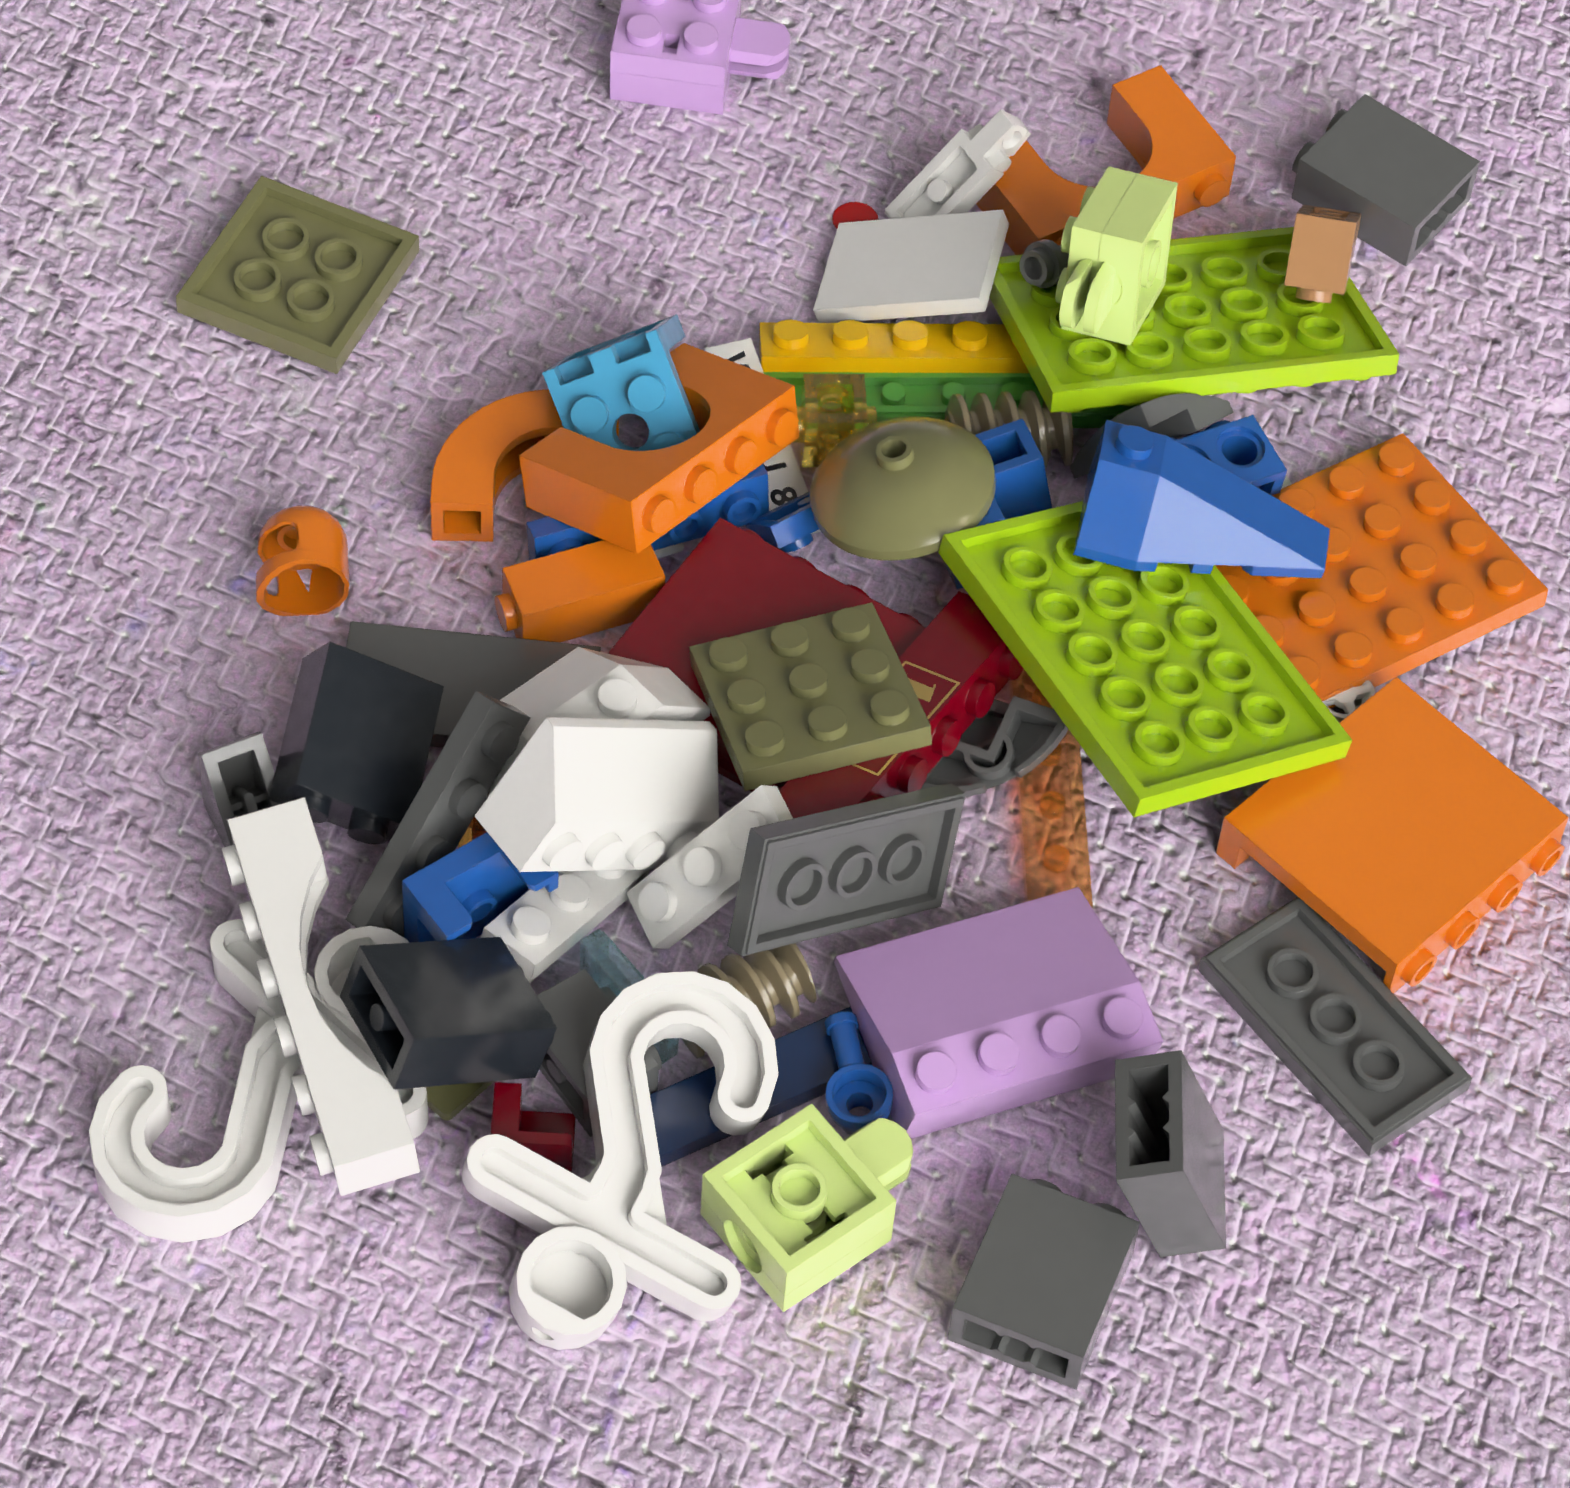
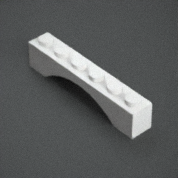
[221,797,420,1196]

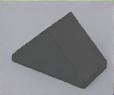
[198,732,280,847]

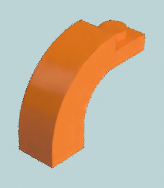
[430,389,619,542]

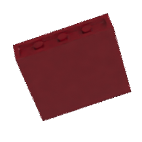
[607,518,926,792]

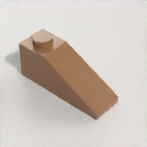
[1284,204,1361,303]

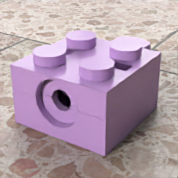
[609,0,790,115]

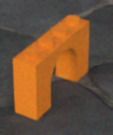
[976,65,1236,255]
[519,343,799,554]

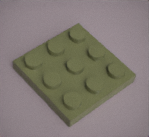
[176,176,419,374]
[689,602,932,791]

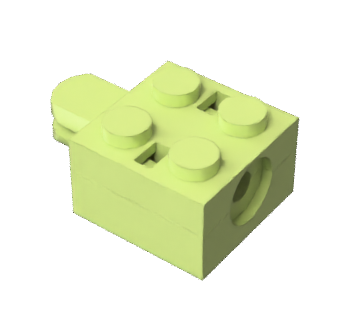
[1055,166,1178,345]
[700,1104,913,1312]

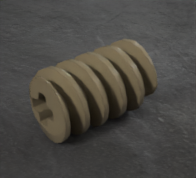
[944,390,1073,467]
[682,943,817,1059]

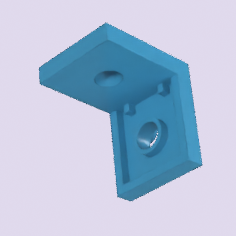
[542,314,700,451]

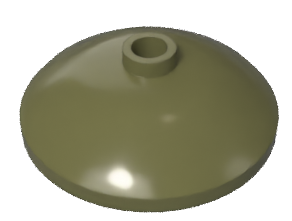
[810,416,996,561]

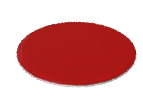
[832,202,879,229]

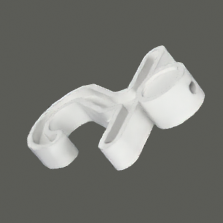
[89,919,429,1243]
[462,971,778,1350]

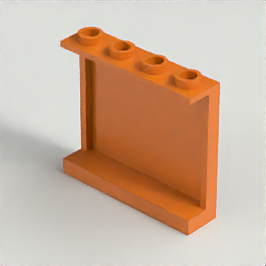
[1216,677,1569,994]

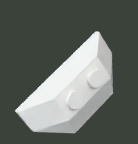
[486,647,710,799]

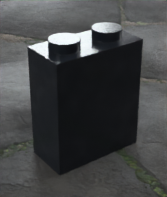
[269,642,444,844]
[340,937,557,1090]

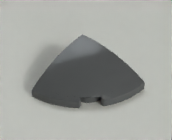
[1070,393,1234,479]
[920,696,1068,797]

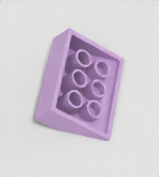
[834,887,1164,1139]

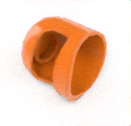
[256,505,349,616]

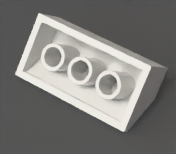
[475,717,719,872]

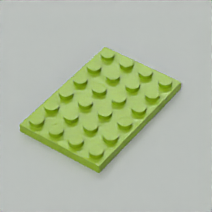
[989,227,1399,413]
[938,501,1352,817]

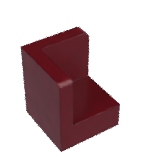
[491,1082,576,1173]

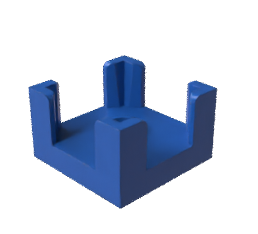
[402,832,559,943]

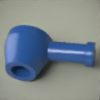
[824,1012,893,1135]

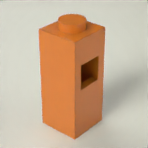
[494,540,665,643]

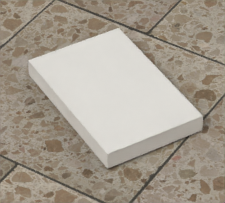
[813,210,1009,323]

